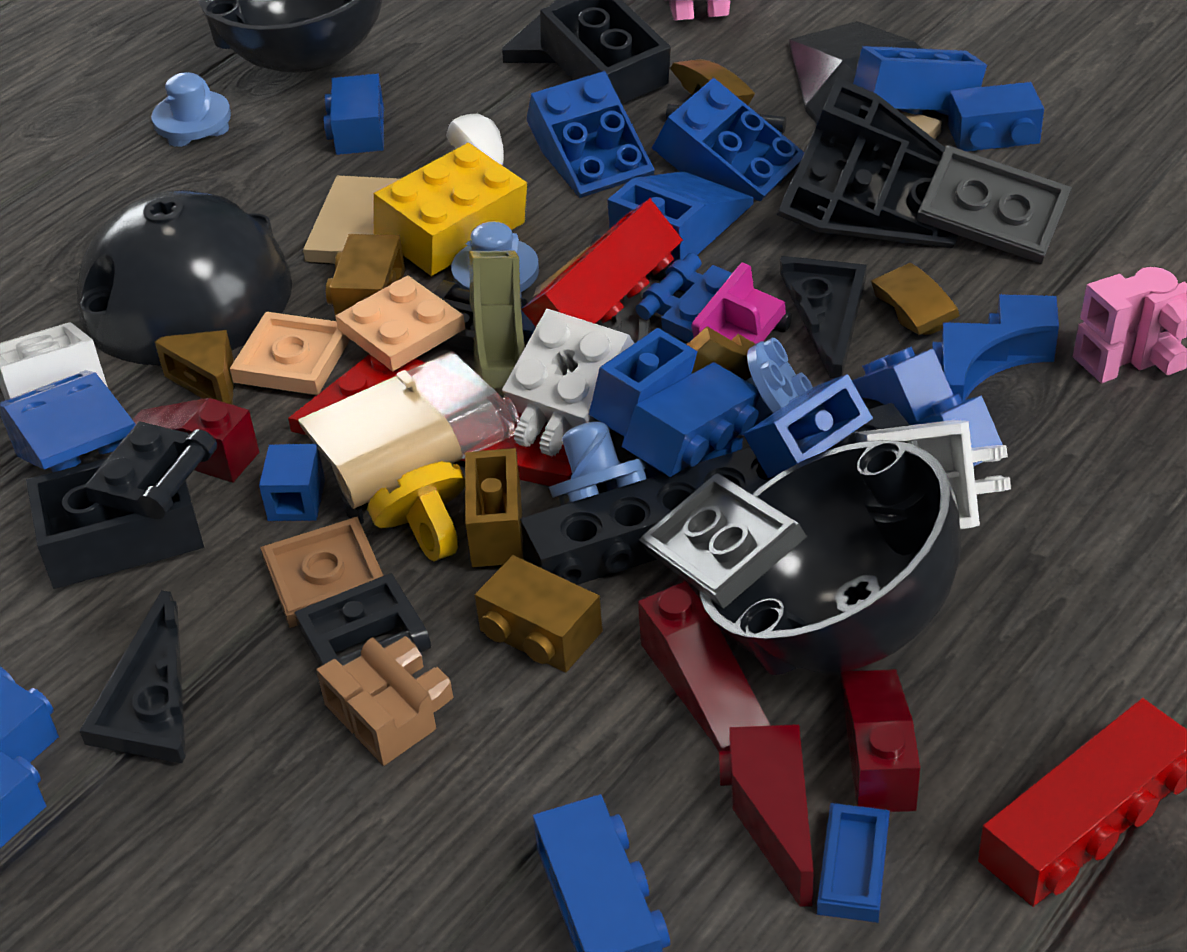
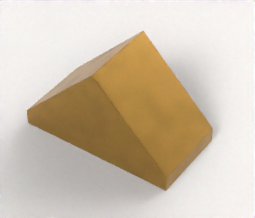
[155,330,234,405]

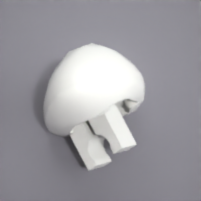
[446,114,504,165]

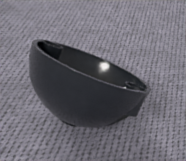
[199,0,382,73]
[77,190,292,366]
[700,440,961,675]

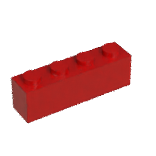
[521,198,683,327]
[978,698,1187,907]

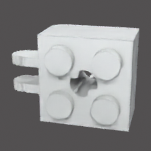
[502,309,634,457]
[855,420,1011,529]

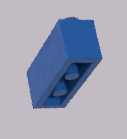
[853,46,987,115]
[621,362,760,477]
[533,794,670,952]

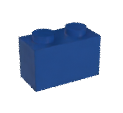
[324,74,384,155]
[948,82,1044,151]
[589,328,698,437]
[743,374,873,478]

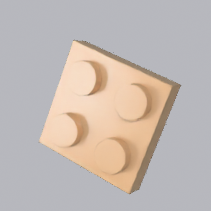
[335,275,465,371]
[230,312,350,395]

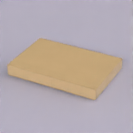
[303,176,399,264]

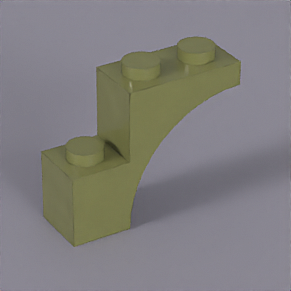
[469,250,525,395]

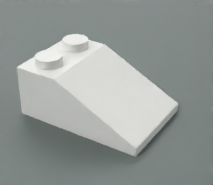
[0,322,107,400]

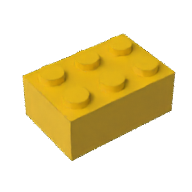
[373,142,527,276]

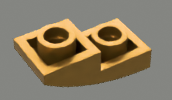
[670,59,755,105]
[871,263,960,335]
[687,326,755,380]

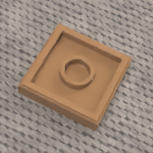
[260,517,383,628]

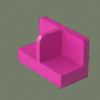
[692,262,786,344]

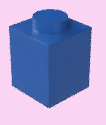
[259,444,325,521]

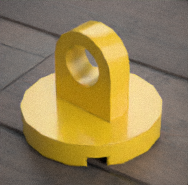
[367,461,465,561]

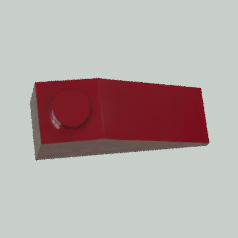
[132,398,260,483]
[638,581,770,751]
[840,669,920,812]
[719,724,813,907]

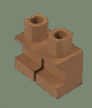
[316,636,453,766]

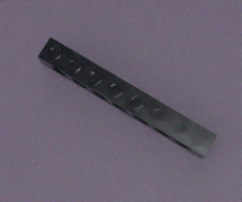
[520,403,910,585]

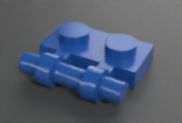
[635,253,732,342]

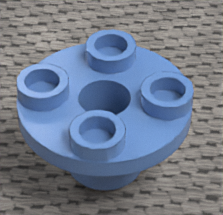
[152,72,231,147]
[451,221,539,298]
[745,338,813,428]
[549,422,648,506]

